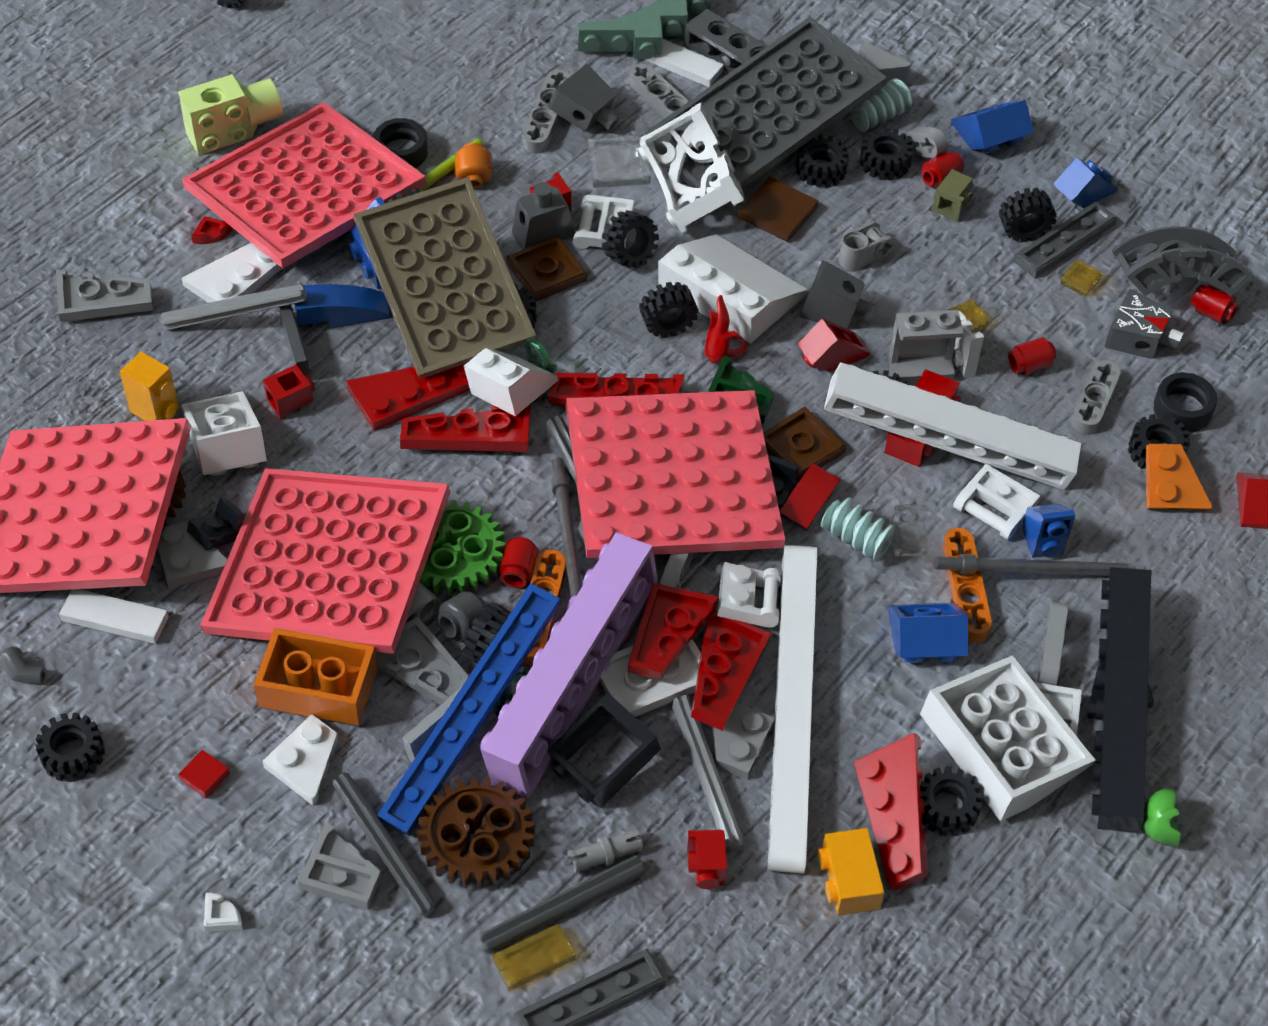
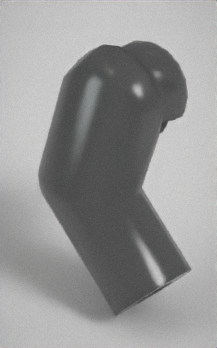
[0,646,46,684]

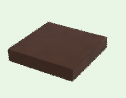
[738,177,819,242]
[506,235,587,301]
[763,407,846,483]

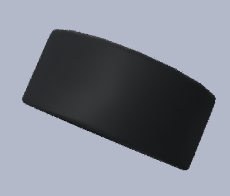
[373,118,428,168]
[1154,372,1217,432]

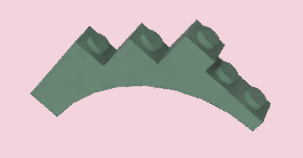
[578,0,712,59]

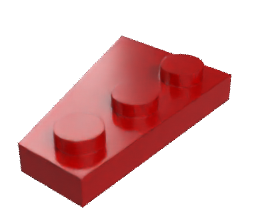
[628,583,719,680]

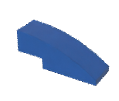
[294,284,390,329]

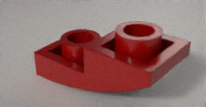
[780,463,840,531]

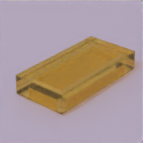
[492,924,576,991]

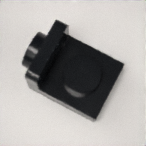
[769,455,799,511]
[186,497,244,550]

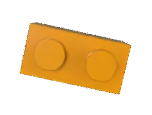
[119,351,179,421]
[818,828,884,916]

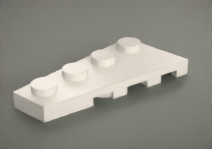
[181,243,283,303]

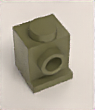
[932,169,974,222]

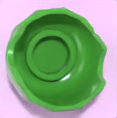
[1143,788,1181,847]

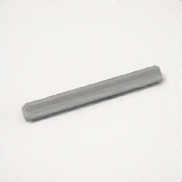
[161,284,307,330]
[672,695,743,850]

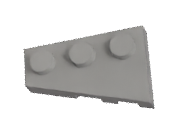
[376,616,469,705]

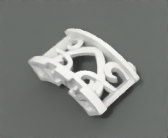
[638,103,744,234]

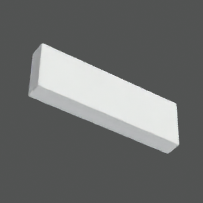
[644,39,724,87]
[59,589,169,644]

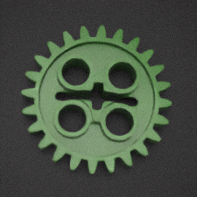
[420,500,506,596]

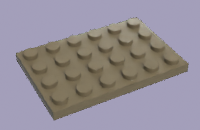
[354,177,536,380]

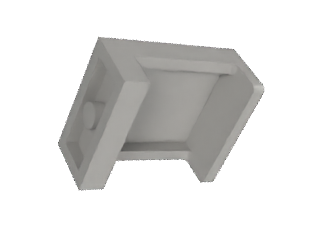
[888,310,963,385]

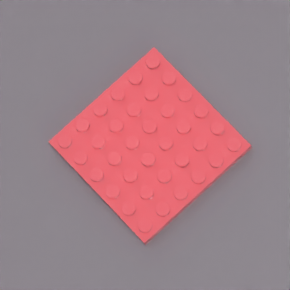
[182,102,427,269]
[566,390,785,558]
[0,418,192,593]
[200,468,450,654]

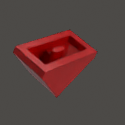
[1236,472,1268,529]

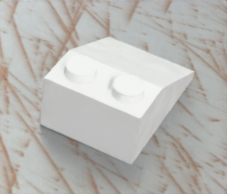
[181,391,267,476]

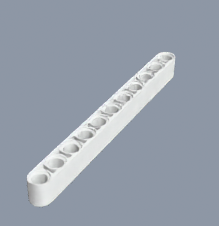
[768,544,817,874]

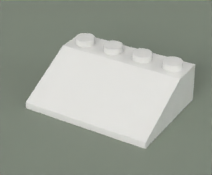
[658,234,808,344]
[920,655,1095,821]

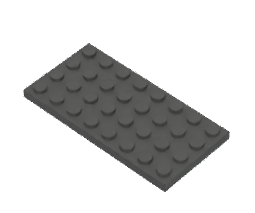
[640,16,887,189]

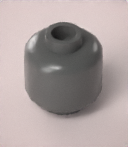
[437,591,486,641]

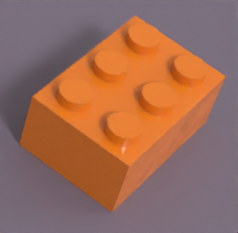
[254,628,378,726]

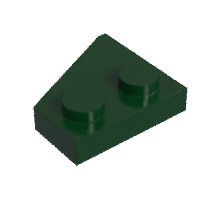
[708,356,774,424]

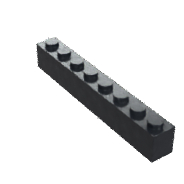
[1091,567,1152,833]

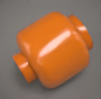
[455,143,493,188]

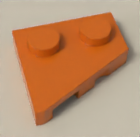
[1146,444,1211,510]

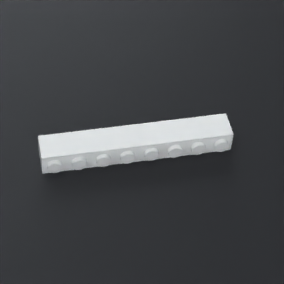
[824,362,1081,490]

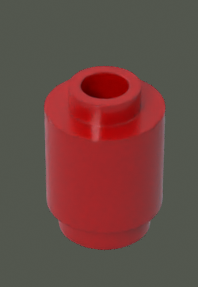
[922,152,964,189]
[1190,284,1239,324]
[1008,337,1056,375]
[499,537,539,588]

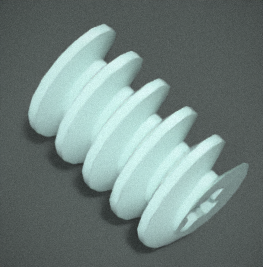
[850,79,913,132]
[821,497,895,562]

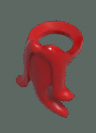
[704,295,748,364]

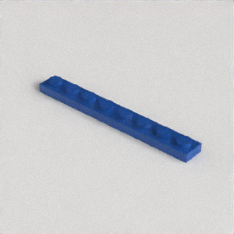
[377,583,562,836]

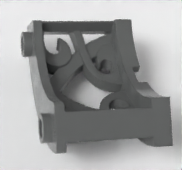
[1112,226,1255,297]

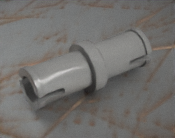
[567,829,643,873]

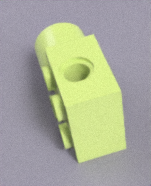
[178,74,283,155]

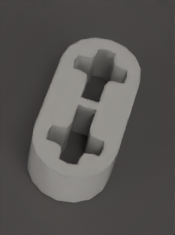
[905,126,948,158]

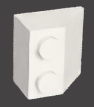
[464,348,558,416]

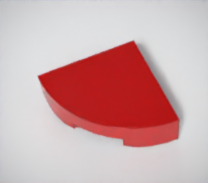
[191,216,232,244]

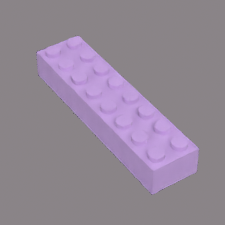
[481,532,658,800]

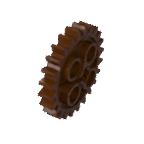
[417,777,535,889]

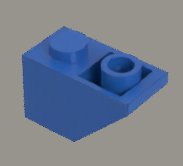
[1053,157,1119,208]
[1022,503,1076,558]

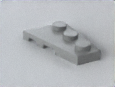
[56,269,153,322]

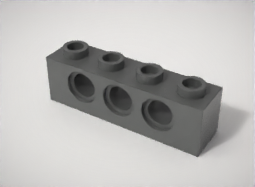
[684,9,767,73]

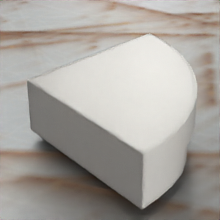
[204,893,243,932]

